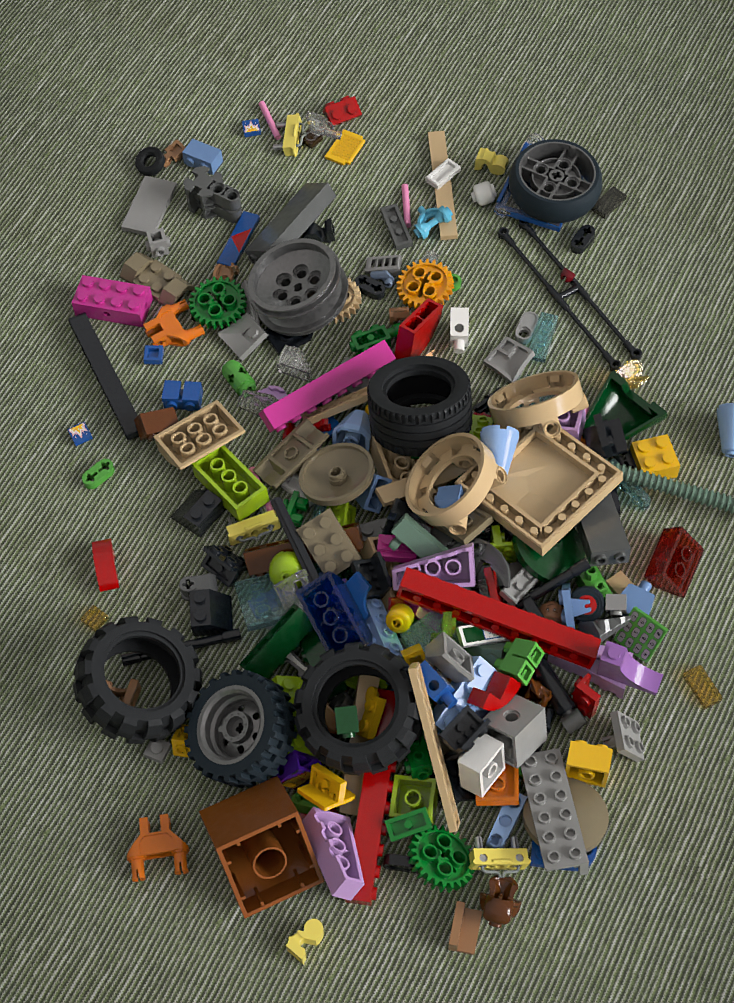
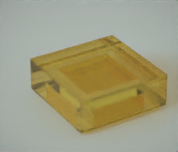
[80,605,109,632]

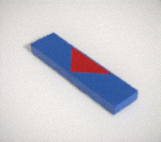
[217,211,260,266]

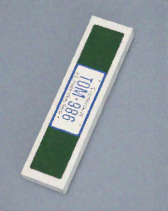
[455,625,510,648]

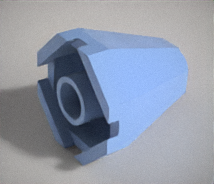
[332,409,371,452]

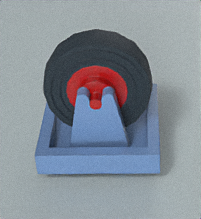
[558,583,605,629]

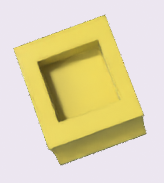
[474,148,509,175]
[286,919,324,965]

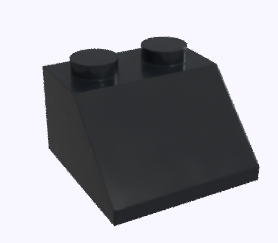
[171,490,225,538]
[189,589,233,637]

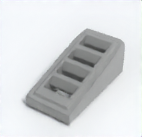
[365,255,402,276]

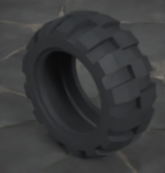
[73,616,202,744]
[293,642,423,776]

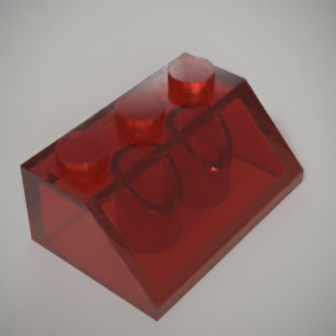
[644,526,704,598]

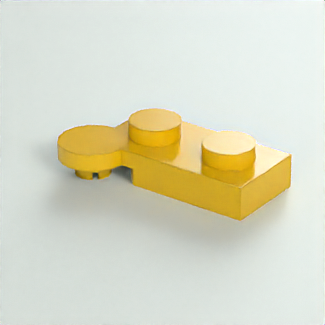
[357,686,386,739]

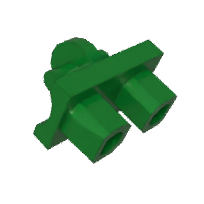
[283,490,309,527]

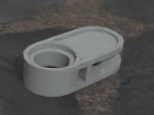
[515,311,539,344]

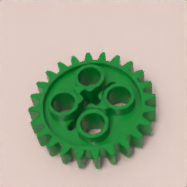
[189,276,247,330]
[407,825,475,893]

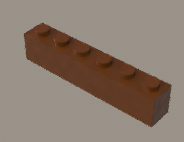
[243,522,365,577]

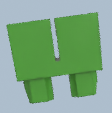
[576,566,612,607]
[494,638,545,686]

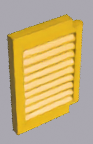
[325,129,366,166]

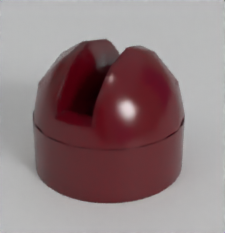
[560,267,576,283]

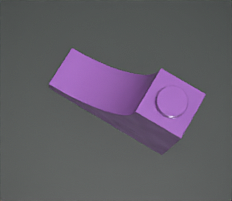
[597,641,663,696]

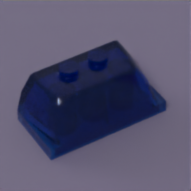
[295,571,373,652]

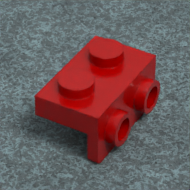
[322,96,362,127]
[571,673,601,719]

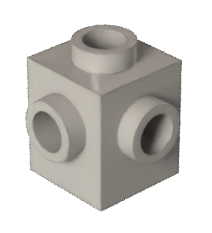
[145,228,171,258]

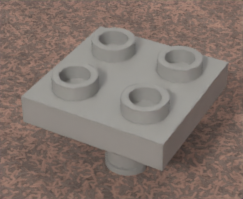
[602,710,645,762]

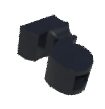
[303,218,335,243]

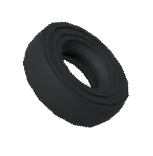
[135,146,165,176]

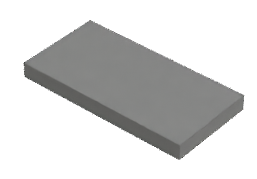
[121,176,177,236]

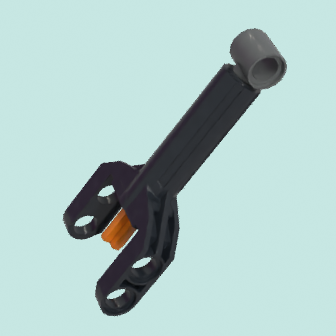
[522,594,587,734]

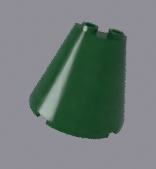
[582,370,668,440]

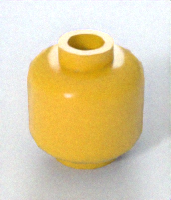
[386,603,414,633]

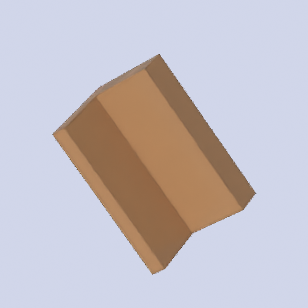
[448,901,482,955]

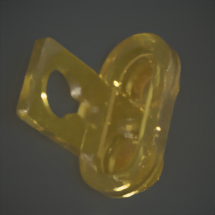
[615,359,650,389]

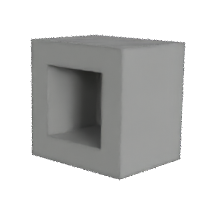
[605,594,627,617]

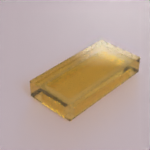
[683,665,723,710]

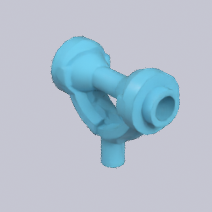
[413,206,453,240]

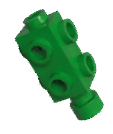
[349,323,400,355]
[404,732,433,780]

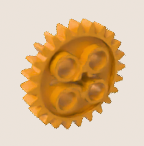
[396,259,454,310]

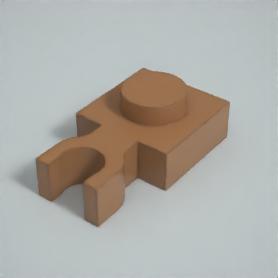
[164,139,186,168]

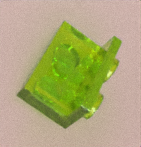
[429,612,456,643]

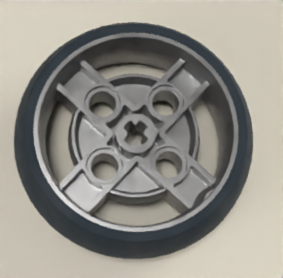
[509,139,602,223]

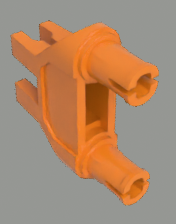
[143,299,205,347]
[127,814,189,882]

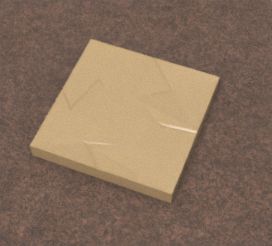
[455,423,623,557]

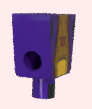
[271,750,321,790]

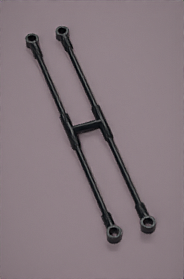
[498,220,642,373]

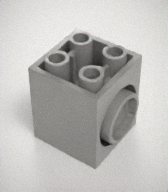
[482,695,547,769]

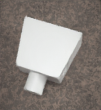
[450,307,469,354]

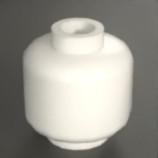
[471,181,497,206]

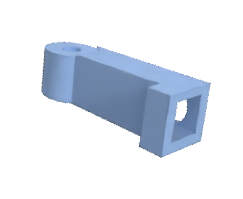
[486,793,528,848]

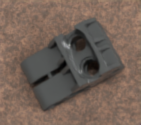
[183,166,242,223]

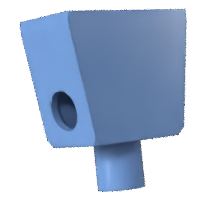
[355,474,392,513]
[621,580,655,616]

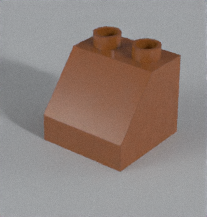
[199,776,325,918]

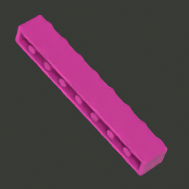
[259,340,396,433]

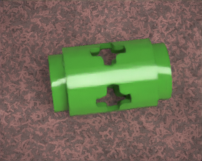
[222,360,256,398]

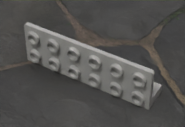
[520,748,589,876]

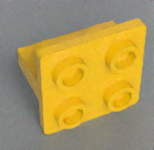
[297,763,356,811]

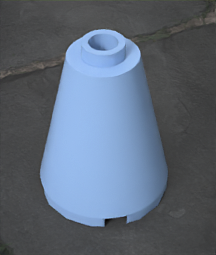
[716,403,734,458]
[480,425,519,475]

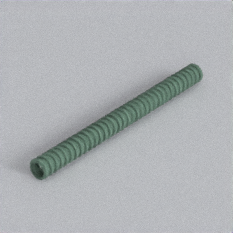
[605,459,734,514]

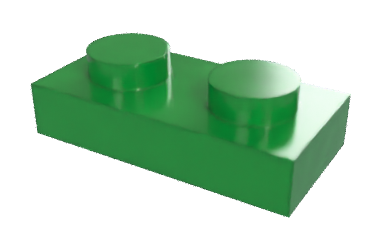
[385,807,433,842]

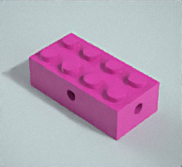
[72,275,153,327]

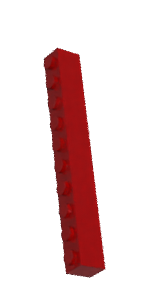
[396,567,601,669]
[345,689,397,906]

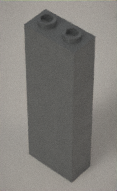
[245,182,336,264]
[576,493,631,566]

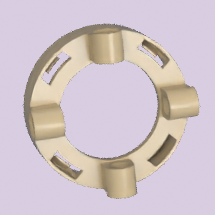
[487,370,589,438]
[405,433,508,535]

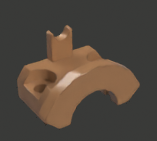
[212,263,240,282]
[389,307,410,325]

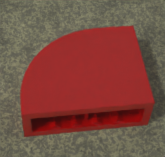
[394,298,443,360]

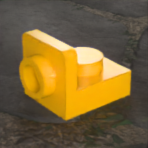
[171,724,190,758]

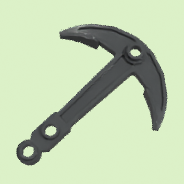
[434,538,511,637]

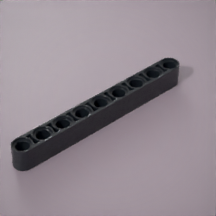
[68,312,139,441]

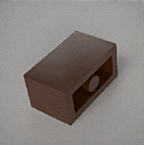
[134,407,179,441]

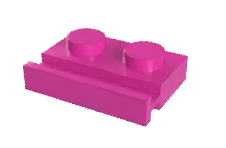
[377,534,417,563]

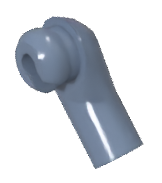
[370,270,395,288]

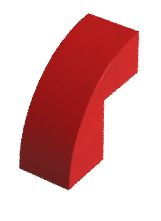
[92,538,119,592]
[467,671,521,711]

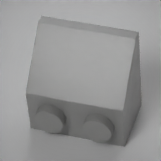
[425,631,475,683]

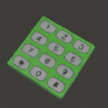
[613,606,669,663]

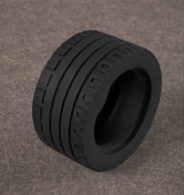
[367,356,473,457]

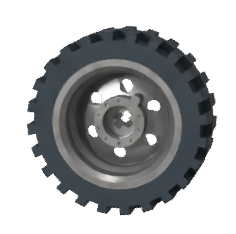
[184,670,298,788]

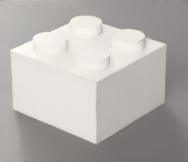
[457,734,506,798]

